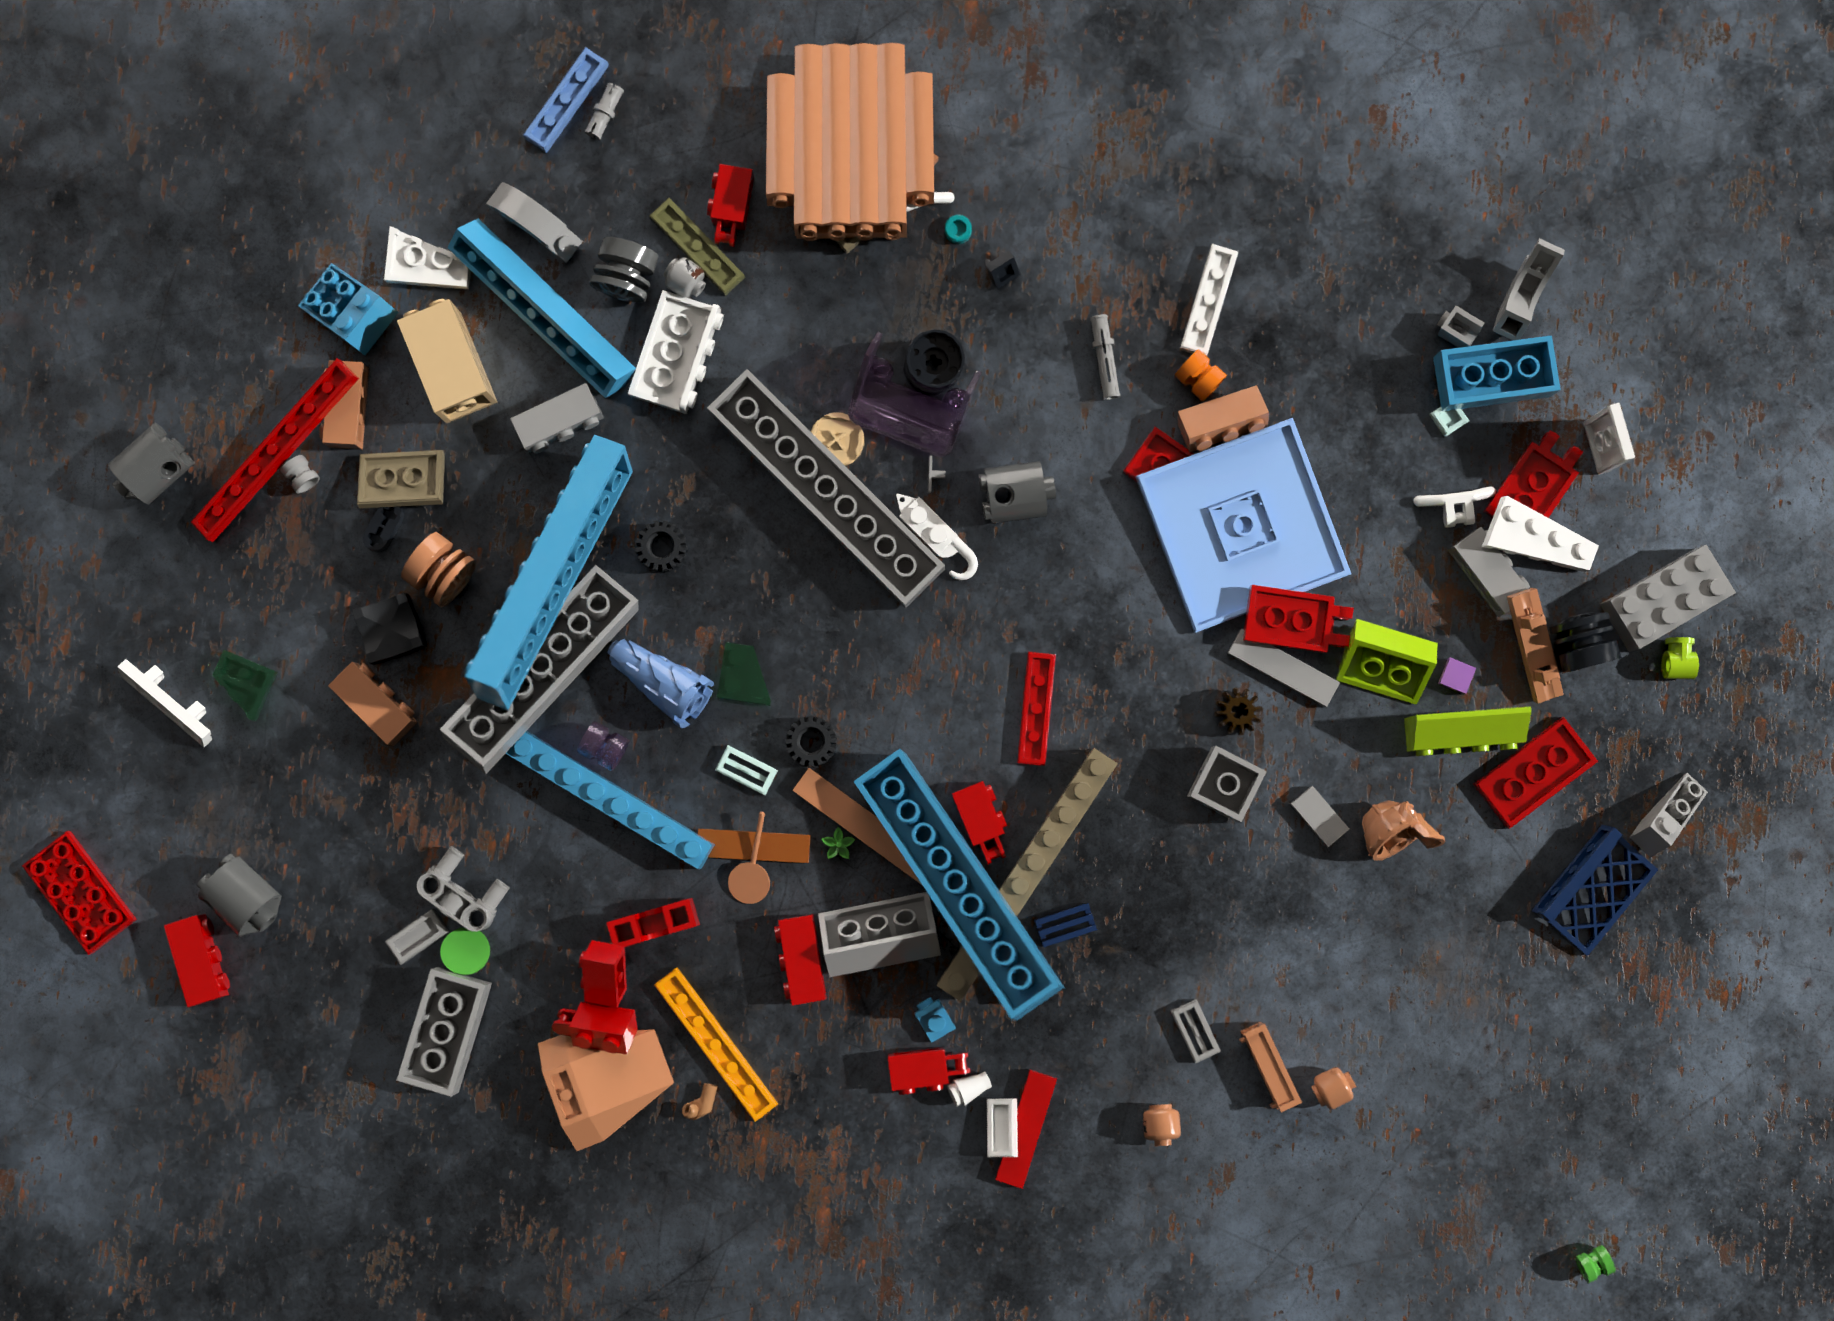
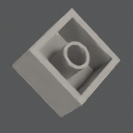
[1187,746,1267,823]

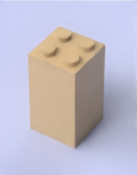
[397,299,497,423]

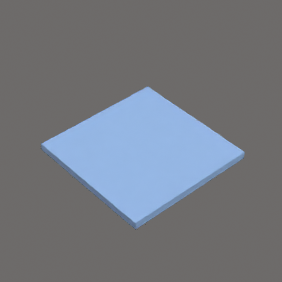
[1136,418,1351,633]

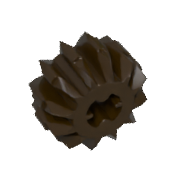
[1214,688,1263,736]

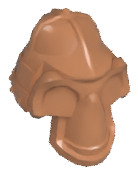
[1362,801,1445,860]

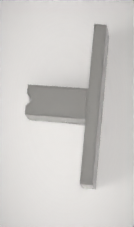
[928,456,946,493]

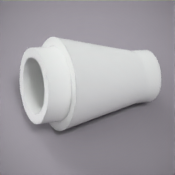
[947,1072,992,1106]

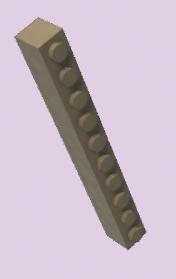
[937,748,1118,1002]

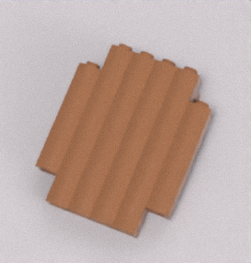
[766,43,934,241]

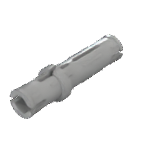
[1090,314,1121,400]

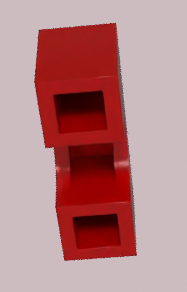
[606,898,700,947]

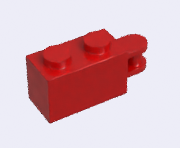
[707,164,755,247]
[952,781,1007,864]
[579,940,627,1008]
[552,1002,638,1055]
[888,1047,970,1095]

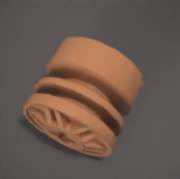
[401,532,477,607]

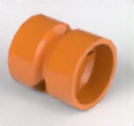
[1174,349,1227,402]

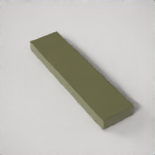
[649,198,745,296]

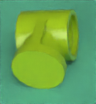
[1661,637,1699,679]

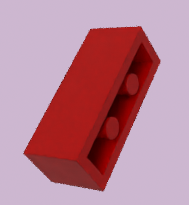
[164,914,230,1008]
[774,914,827,1005]

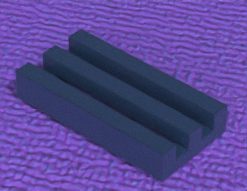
[1034,903,1097,947]

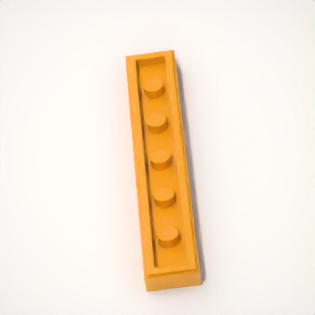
[654,967,778,1122]

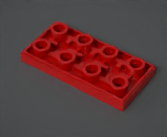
[22,831,137,955]

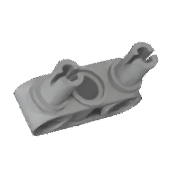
[417,846,510,932]

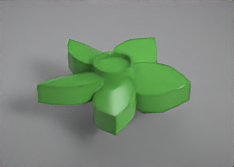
[821,827,855,859]

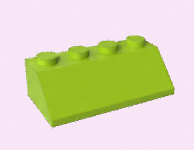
[1404,707,1531,756]

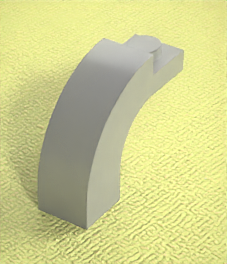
[486,182,583,263]
[1493,238,1565,340]

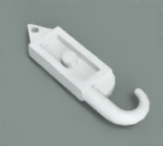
[896,494,978,580]

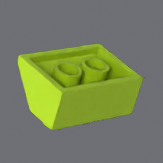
[1336,619,1438,705]

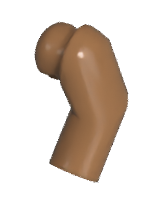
[682,1083,718,1120]

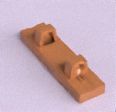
[1507,588,1564,704]

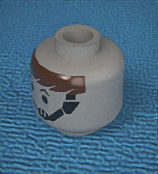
[663,258,706,298]

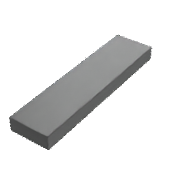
[1227,629,1340,707]

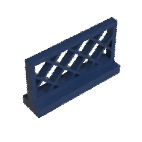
[1531,825,1658,956]

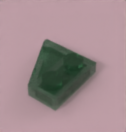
[717,642,772,706]
[212,650,278,721]

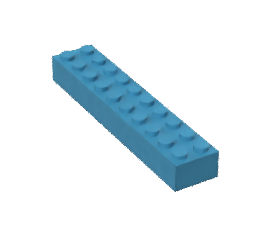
[465,434,633,710]
[854,749,1064,1020]

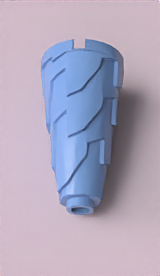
[607,639,714,728]

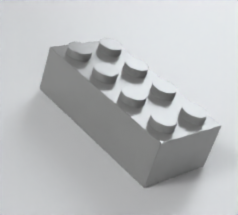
[1600,545,1736,652]
[397,967,492,1097]

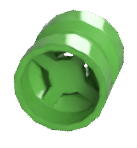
[1575,1245,1616,1283]

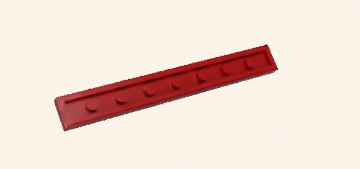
[191,358,359,542]

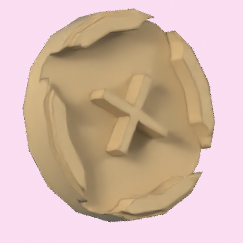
[811,412,864,466]

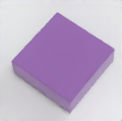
[1438,657,1476,694]

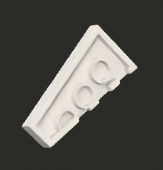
[1482,495,1599,572]

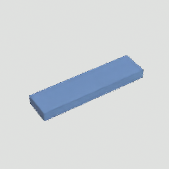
[523,47,609,153]

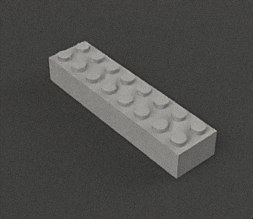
[440,565,639,774]

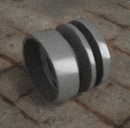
[589,237,659,303]

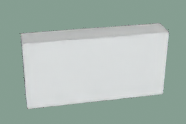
[987,1099,1018,1157]

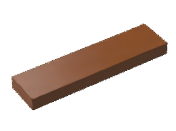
[698,829,811,863]

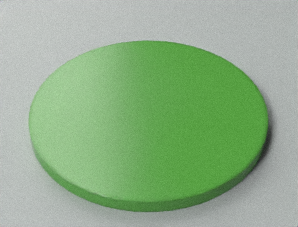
[440,927,490,975]

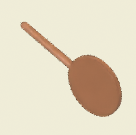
[728,812,770,904]

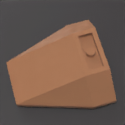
[538,1029,674,1151]

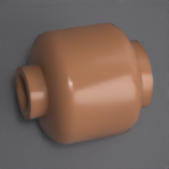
[1311,1067,1356,1110]
[1143,1104,1181,1146]

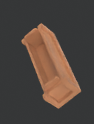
[1239,1021,1302,1112]

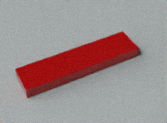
[1017,652,1056,766]
[995,1069,1057,1189]

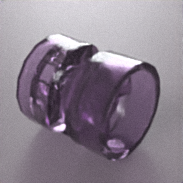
[577,721,630,771]

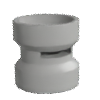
[280,455,320,494]

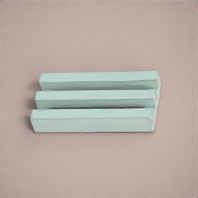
[715,745,778,795]

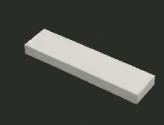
[1180,244,1238,356]

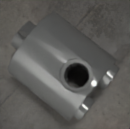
[108,422,195,505]
[978,461,1056,524]
[197,854,282,937]

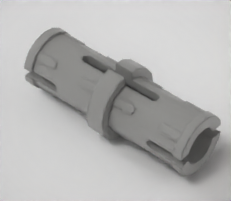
[584,83,624,140]

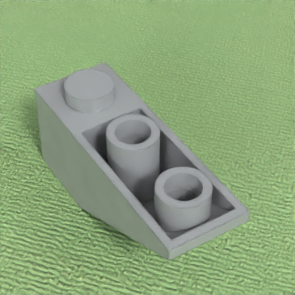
[1630,773,1708,857]

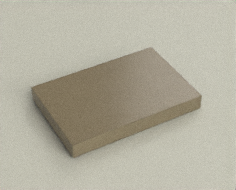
[357,450,445,508]

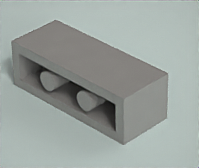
[510,383,604,454]
[1448,527,1530,617]

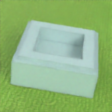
[1429,407,1469,437]

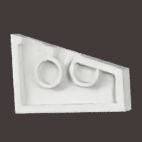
[384,226,471,289]

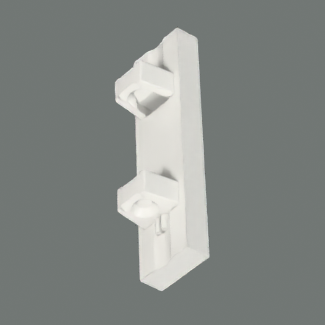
[118,659,212,747]

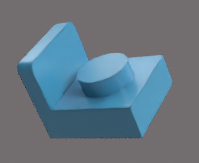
[914,997,956,1043]

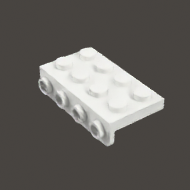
[628,290,724,414]

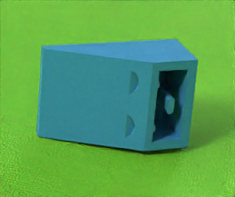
[298,263,399,355]

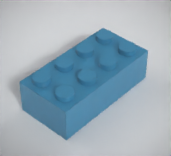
[1433,335,1561,411]

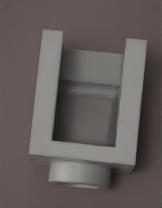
[1437,306,1484,348]

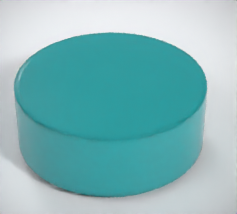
[944,215,972,244]

